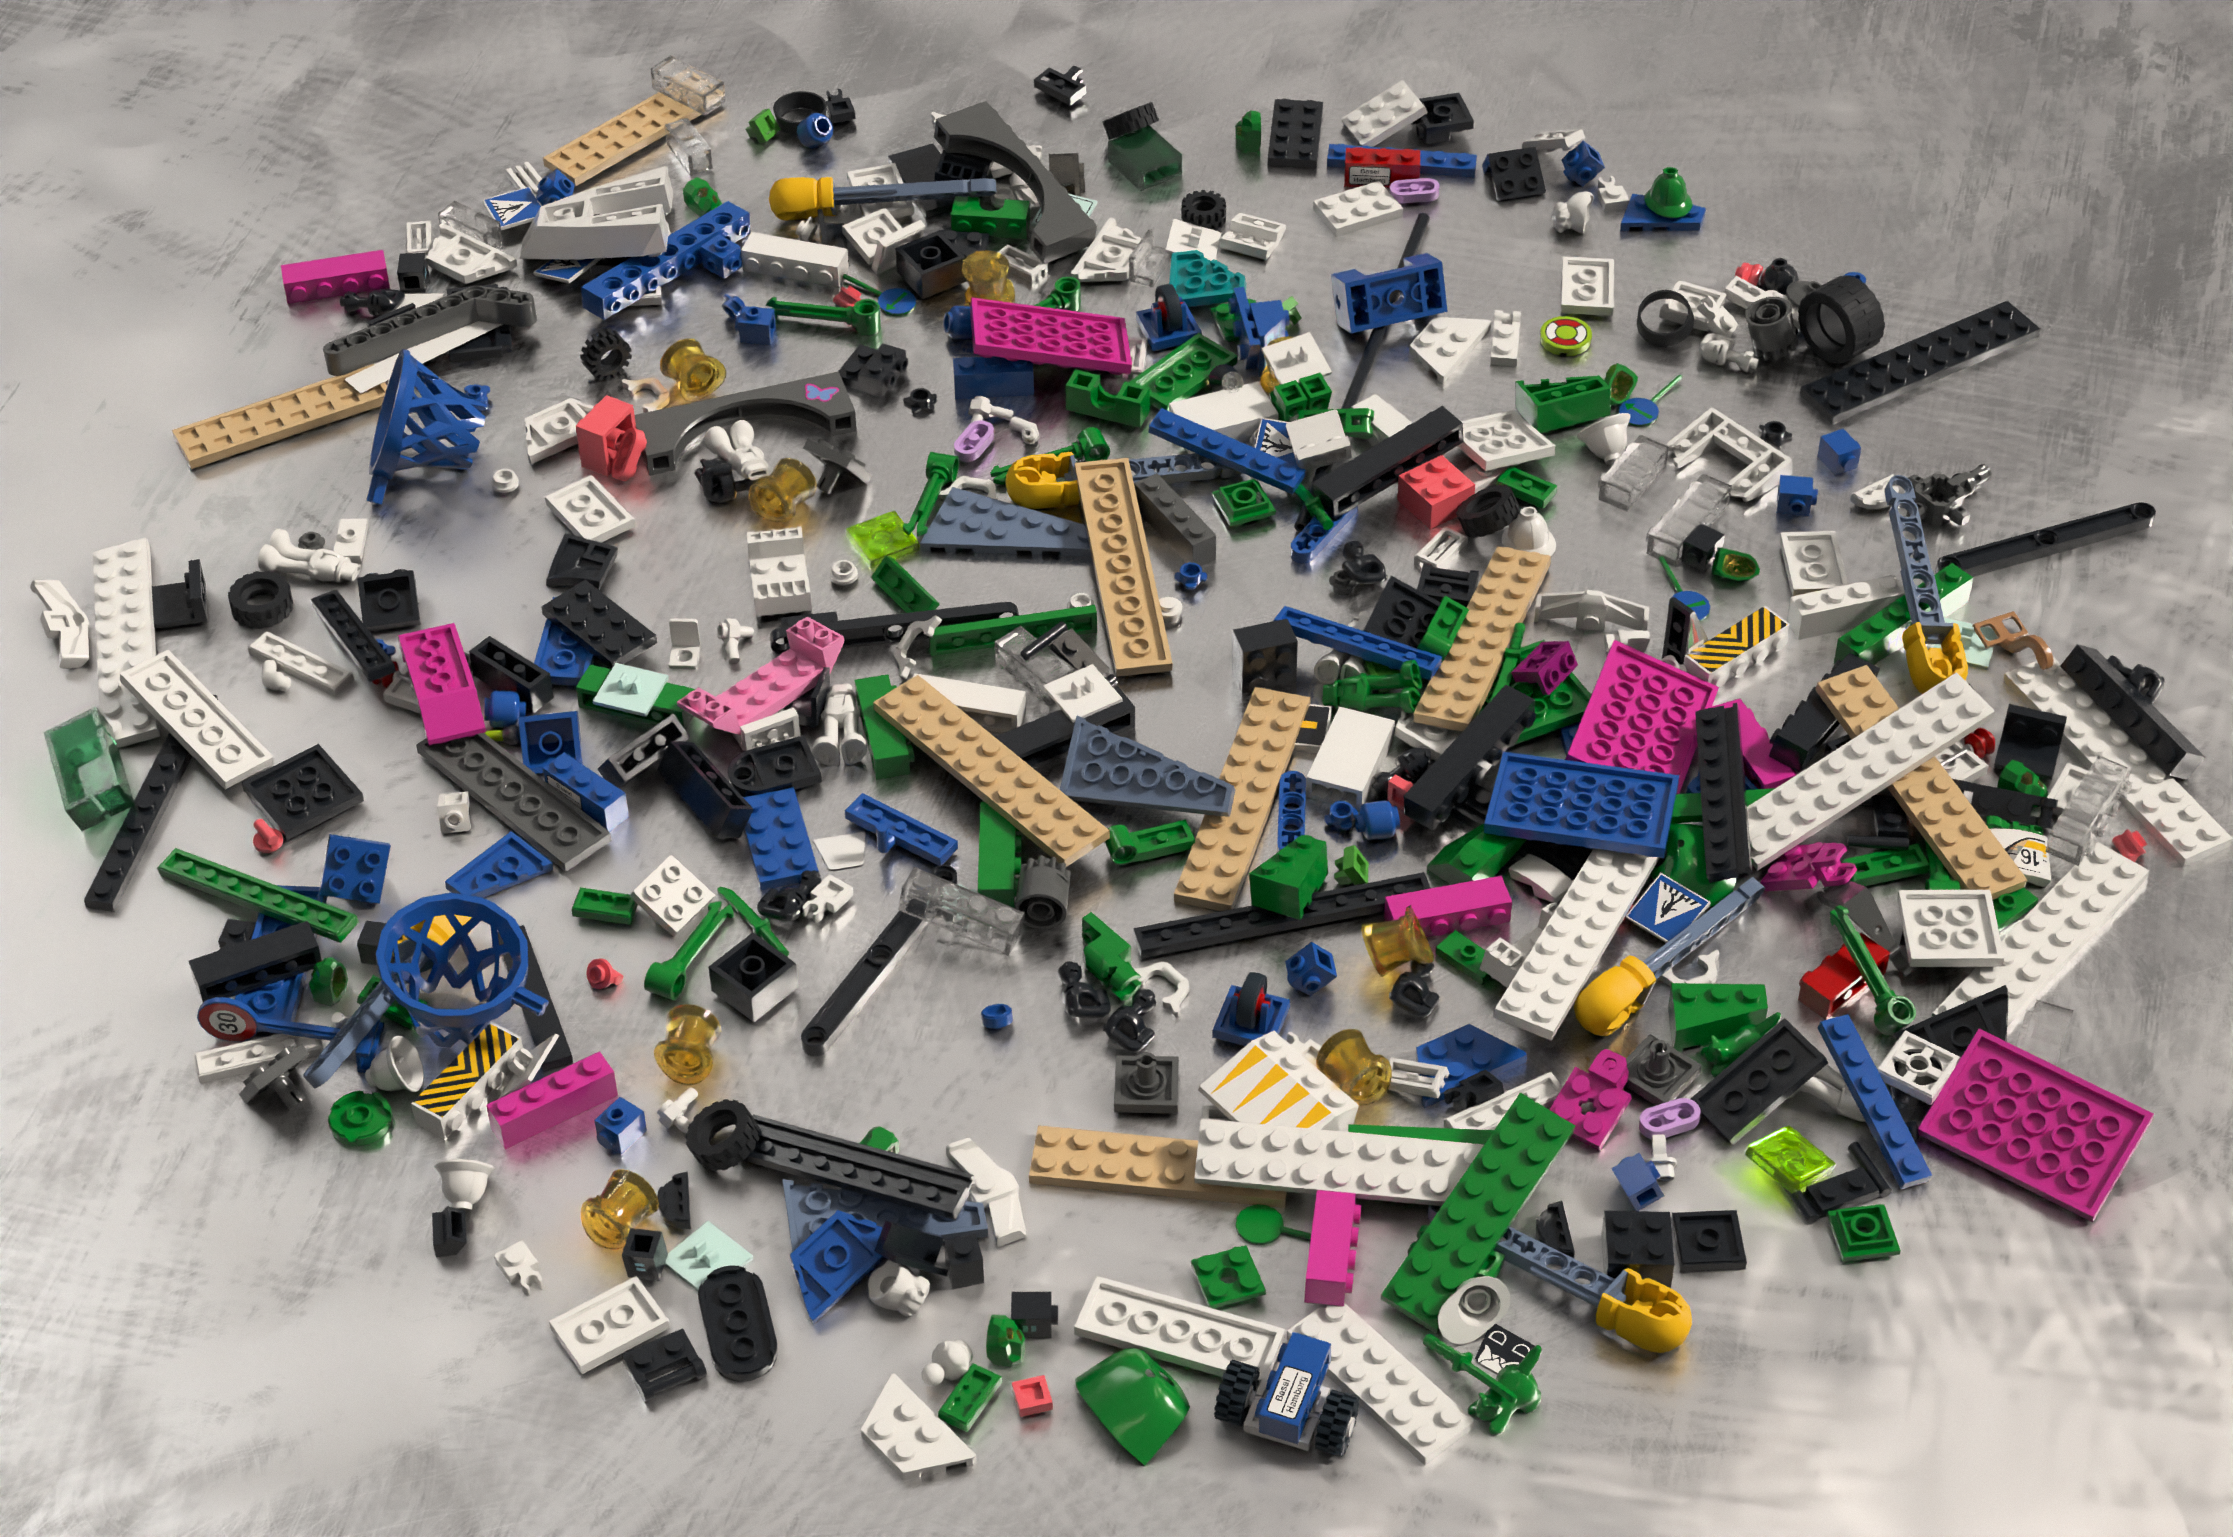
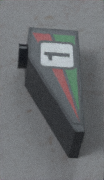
[1662,597,1709,665]

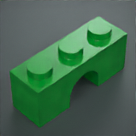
[951,196,1030,240]
[1066,369,1150,428]

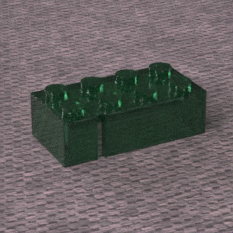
[43,706,135,831]

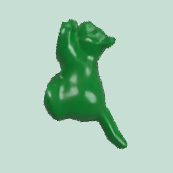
[1701,1012,1782,1078]
[1468,1345,1542,1435]

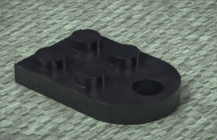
[728,735,822,797]

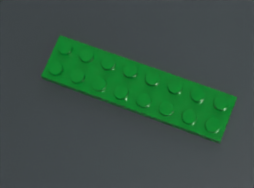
[1380,1093,1576,1334]

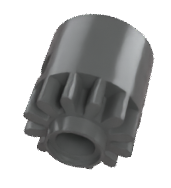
[1745,297,1798,360]
[1015,855,1071,929]

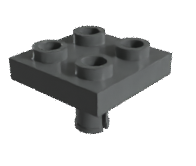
[803,439,872,494]
[1625,1034,1702,1105]
[239,1044,309,1110]
[1114,1052,1179,1113]

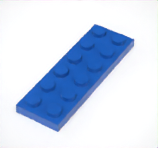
[235,885,328,1032]

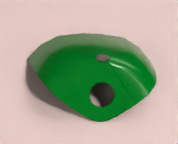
[1650,823,1736,907]
[1075,1348,1190,1465]

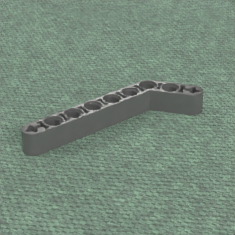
[323,286,537,376]

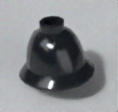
[1756,258,1799,295]

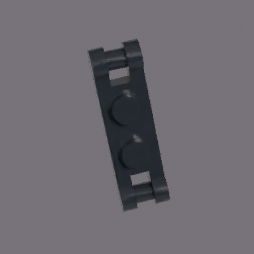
[1952,779,2058,829]

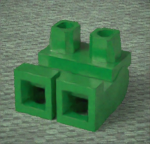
[1269,372,1332,422]

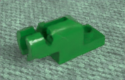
[1082,912,1142,1001]

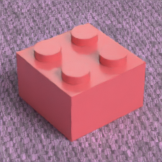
[576,395,636,477]
[1397,455,1475,530]

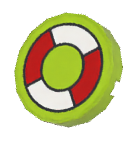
[1540,316,1592,356]

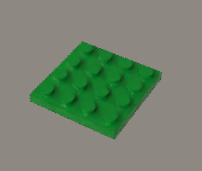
[1479,640,1591,744]

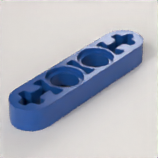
[1291,506,1358,564]
[1277,771,1306,852]

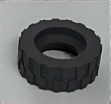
[1102,102,1159,140]
[1456,485,1520,538]
[228,571,293,629]
[685,1099,760,1171]

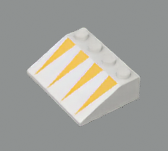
[1198,1031,1359,1132]

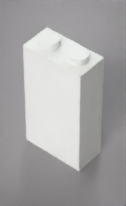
[1169,381,1278,454]
[1306,706,1395,811]

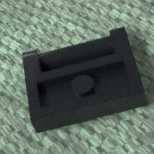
[1417,563,1479,608]
[622,1328,707,1402]

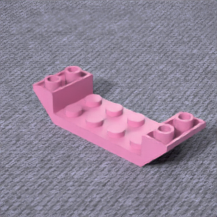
[677,617,845,735]

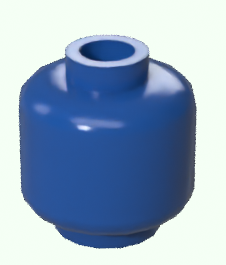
[797,113,833,149]
[943,306,973,340]
[484,691,526,728]
[1355,800,1400,841]

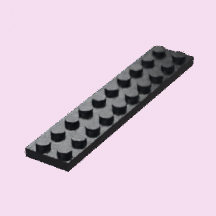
[1800,301,2041,425]

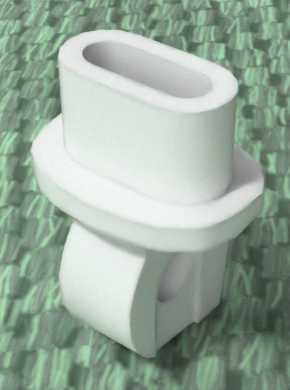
[1604,629,1650,653]
[1644,1134,1677,1181]

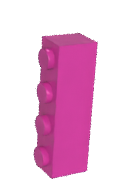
[281,250,390,304]
[1709,698,1796,789]
[1384,876,1512,943]
[486,1051,618,1149]
[1304,1190,1361,1306]

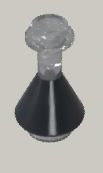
[1208,364,1243,393]

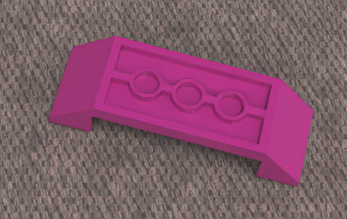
[398,623,486,745]

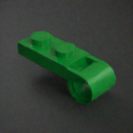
[1417,596,1469,664]
[1104,819,1195,865]

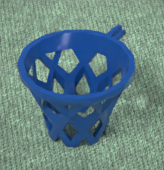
[366,349,487,505]
[376,893,549,1048]

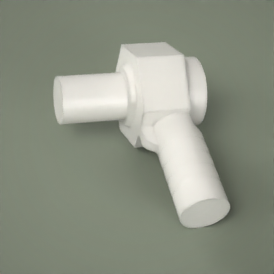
[968,396,1014,423]
[717,619,754,664]
[657,1087,698,1134]

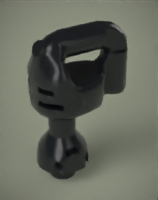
[340,289,405,316]
[701,463,766,503]
[1342,541,1388,584]
[2107,655,2165,704]
[1371,746,1431,795]
[757,870,822,921]
[1389,954,1440,1018]
[1058,961,1111,1018]
[1103,989,1156,1053]

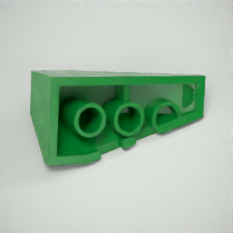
[1427,824,1527,885]

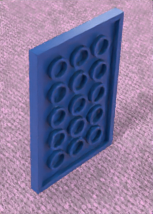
[1484,752,1679,858]

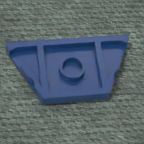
[1416,1024,1527,1109]
[790,1210,885,1324]

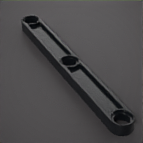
[1935,502,2156,577]
[769,602,1019,655]
[801,865,957,1056]

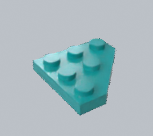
[1169,250,1247,307]

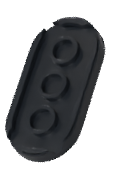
[698,1265,778,1381]

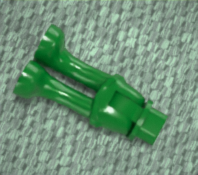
[1322,660,1422,713]

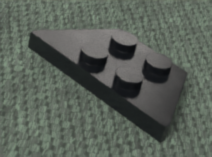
[1894,985,2009,1071]

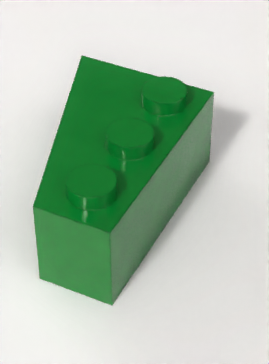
[1515,375,1611,433]
[1249,835,1328,920]
[1668,983,1768,1053]

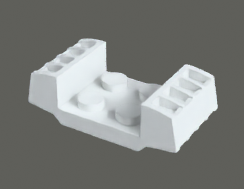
[746,527,812,617]
[1480,902,1558,988]

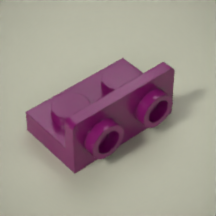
[1511,641,1578,695]

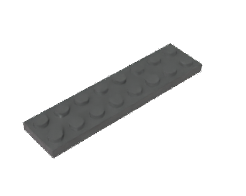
[416,733,612,872]

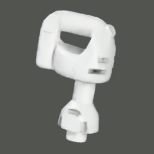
[1699,333,1759,372]

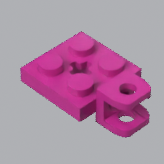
[1760,842,1857,892]
[1549,1049,1632,1151]

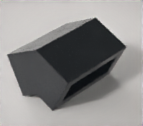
[432,1206,467,1257]

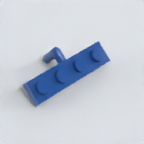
[845,793,958,866]

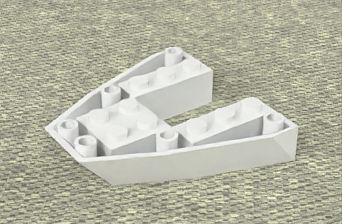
[519,166,673,260]

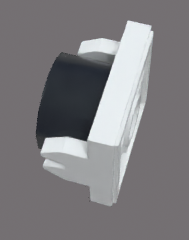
[1877,1030,1961,1106]

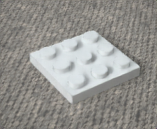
[1457,410,1556,471]
[1897,890,2004,967]

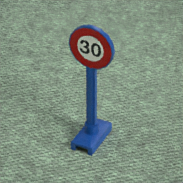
[197,997,384,1073]

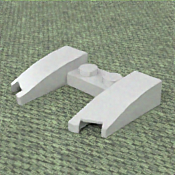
[1666,407,1793,502]

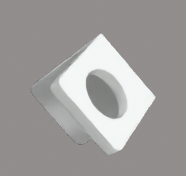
[669,618,701,669]

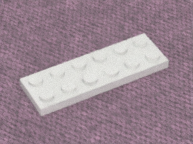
[120,650,273,789]
[1074,1276,1285,1387]
[1287,1303,1475,1465]

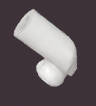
[1009,416,1040,445]
[262,660,291,692]

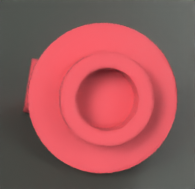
[1735,262,1763,286]
[833,285,862,308]
[253,819,283,853]
[2112,829,2147,862]
[587,958,623,989]

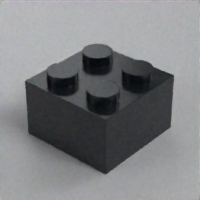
[895,231,967,299]
[1232,619,1298,693]
[708,933,798,1022]
[1601,1211,1675,1288]

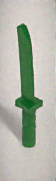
[1294,483,1333,530]
[1490,623,1526,701]
[717,887,789,957]
[1423,1334,1518,1403]

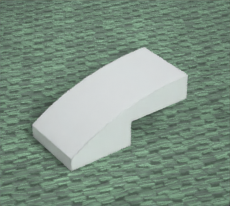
[1508,854,1573,903]

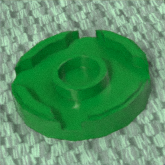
[328,1091,393,1146]

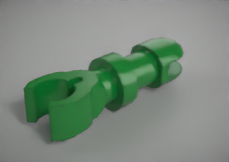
[1986,815,2044,836]

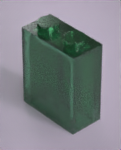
[1108,125,1182,191]

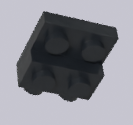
[1411,93,1474,144]
[839,343,908,397]
[357,569,421,632]

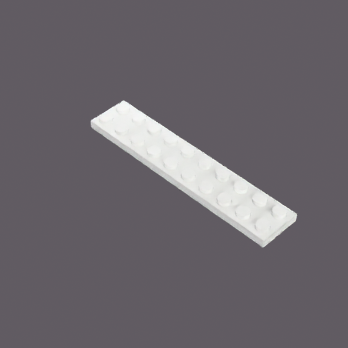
[93,538,161,752]
[2003,657,2233,867]
[1747,672,1995,871]
[1932,842,2149,1026]
[1493,848,1660,1041]
[1194,1118,1484,1206]

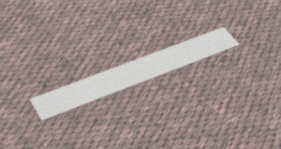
[344,321,503,393]

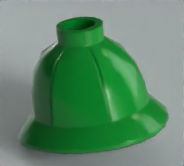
[1644,167,1692,218]

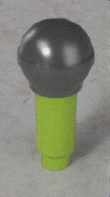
[485,725,521,745]

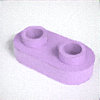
[1390,178,1440,204]
[954,420,994,462]
[1639,1098,1701,1139]

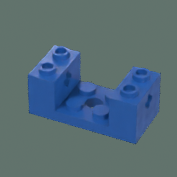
[1331,253,1448,333]

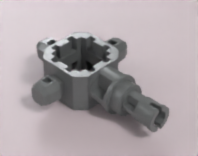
[1906,464,1992,527]

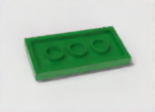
[1129,333,1238,411]

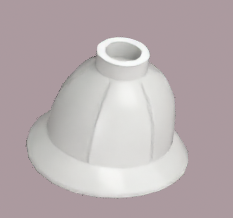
[1577,413,1630,465]
[1502,507,1556,556]
[365,1036,424,1092]
[434,1159,495,1213]

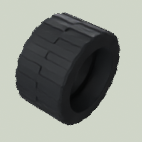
[1798,275,1885,364]

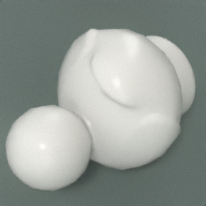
[921,1340,973,1386]

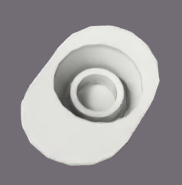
[1438,1276,1510,1345]

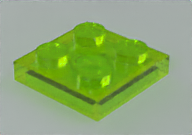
[846,510,920,569]
[1745,1125,1836,1194]

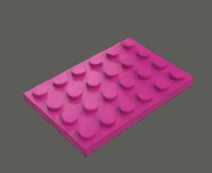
[970,297,1132,375]
[1565,640,1719,794]
[1918,1029,2154,1222]

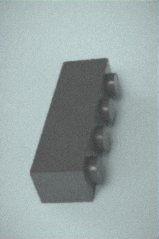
[1134,473,1216,566]

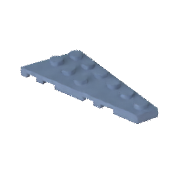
[920,487,1092,556]
[1060,715,1235,817]
[782,1179,988,1252]

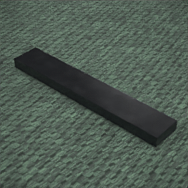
[311,589,396,682]
[498,925,573,1071]

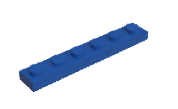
[1327,144,1477,178]
[1148,408,1306,495]
[1274,606,1442,680]
[1817,1014,1933,1189]

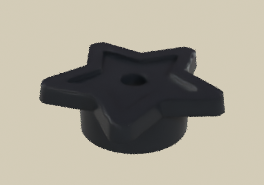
[903,388,937,414]
[1759,421,1792,447]

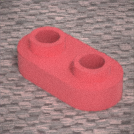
[611,428,647,481]

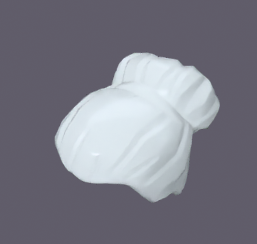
[1551,192,1594,234]
[868,1260,930,1317]

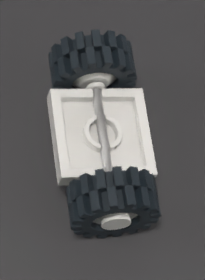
[1214,1359,1360,1457]

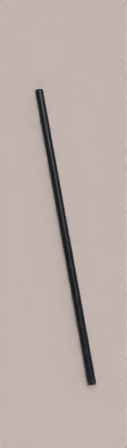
[1294,213,1430,532]

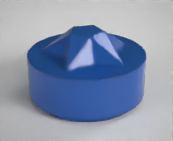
[981,1004,1013,1029]

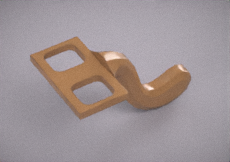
[1972,611,2054,670]

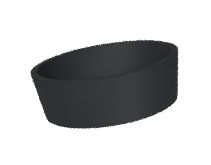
[773,91,827,136]
[1637,290,1694,347]

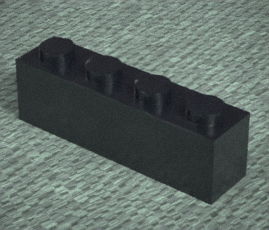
[657,741,754,839]
[188,921,322,1002]

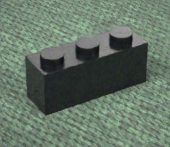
[469,636,554,713]
[597,714,690,789]

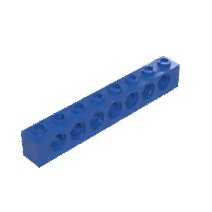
[581,201,750,320]

